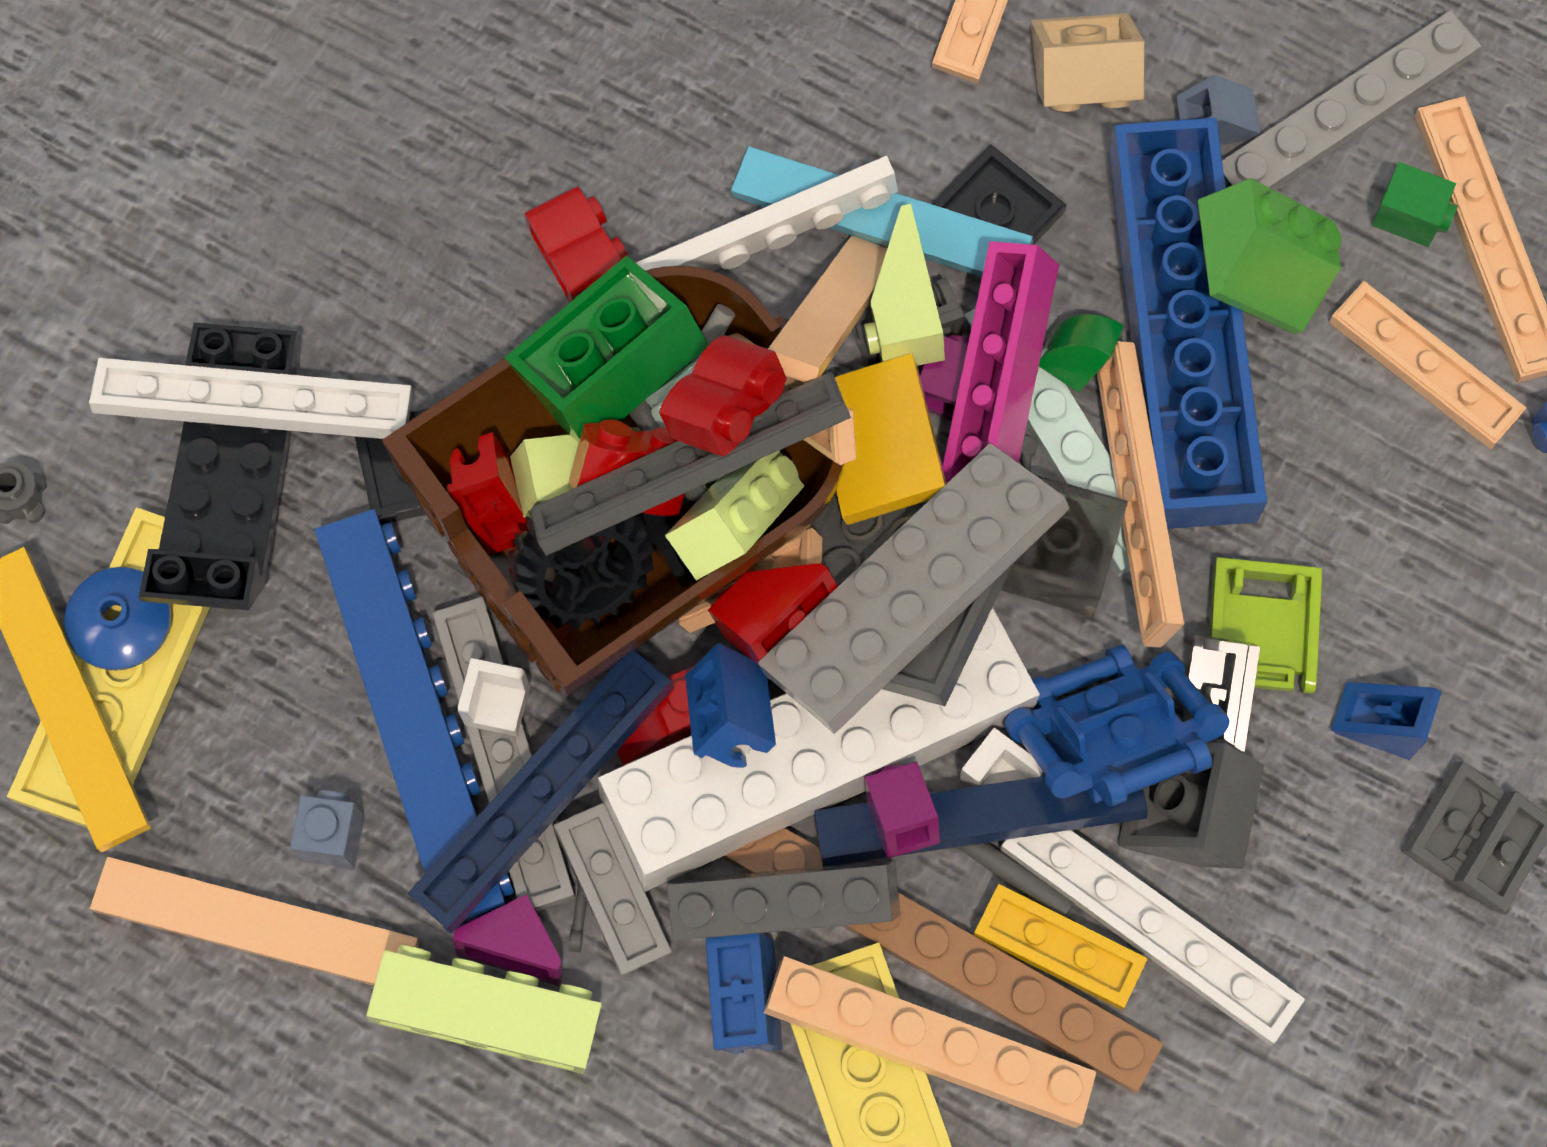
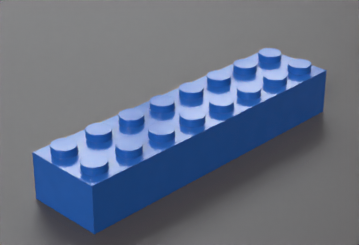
[1108,118,1267,529]

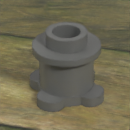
[0,461,47,524]

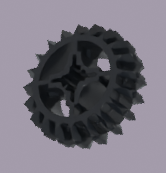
[508,515,654,630]

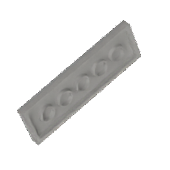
[758,443,1069,734]

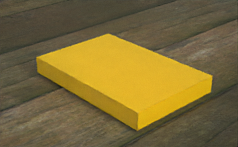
[835,353,946,525]

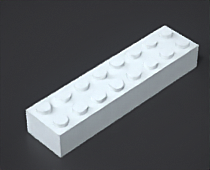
[598,607,1040,892]

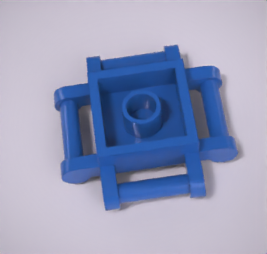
[1004,644,1230,807]

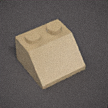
[1031,13,1144,112]

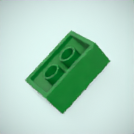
[504,255,708,442]

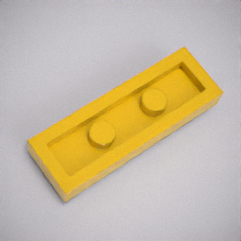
[974,884,1148,1011]

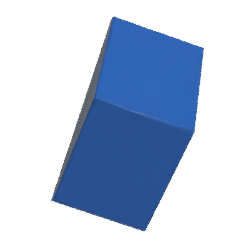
[1331,682,1442,760]

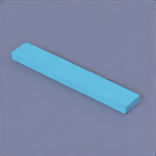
[731,146,1033,277]

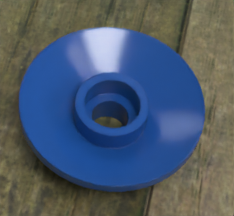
[64,567,171,671]

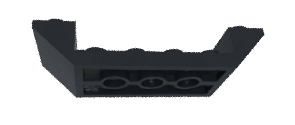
[139,323,298,610]

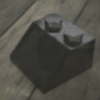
[1001,474,1128,617]

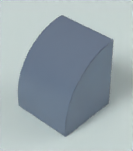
[1176,75,1261,145]

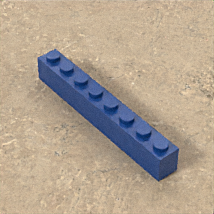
[314,509,514,934]

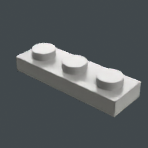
[553,802,672,976]

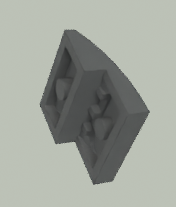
[1401,761,1547,913]

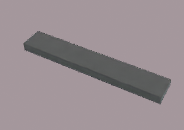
[530,372,851,556]

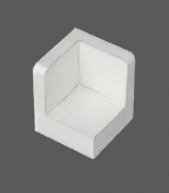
[458,658,530,737]
[959,728,1044,787]

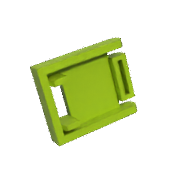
[1208,557,1323,694]

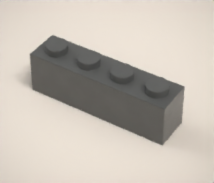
[667,860,901,941]

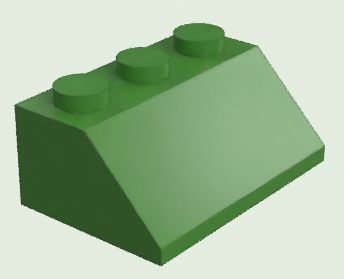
[1198,178,1341,334]

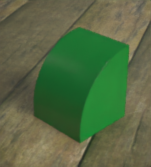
[1039,314,1124,393]

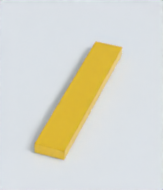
[0,547,151,853]

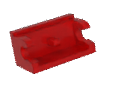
[447,432,529,555]

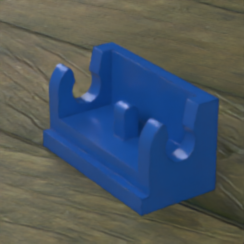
[685,643,776,768]
[706,933,783,1054]

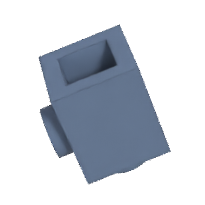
[290,790,364,869]

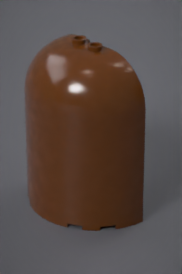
[382,266,845,698]

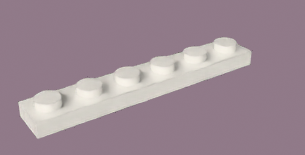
[636,156,898,271]
[89,358,412,439]
[1000,830,1305,1046]

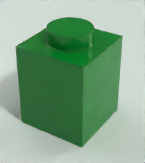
[1371,162,1458,247]

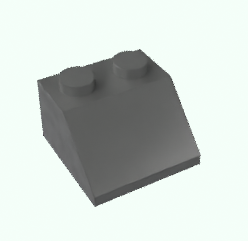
[1118,743,1264,869]

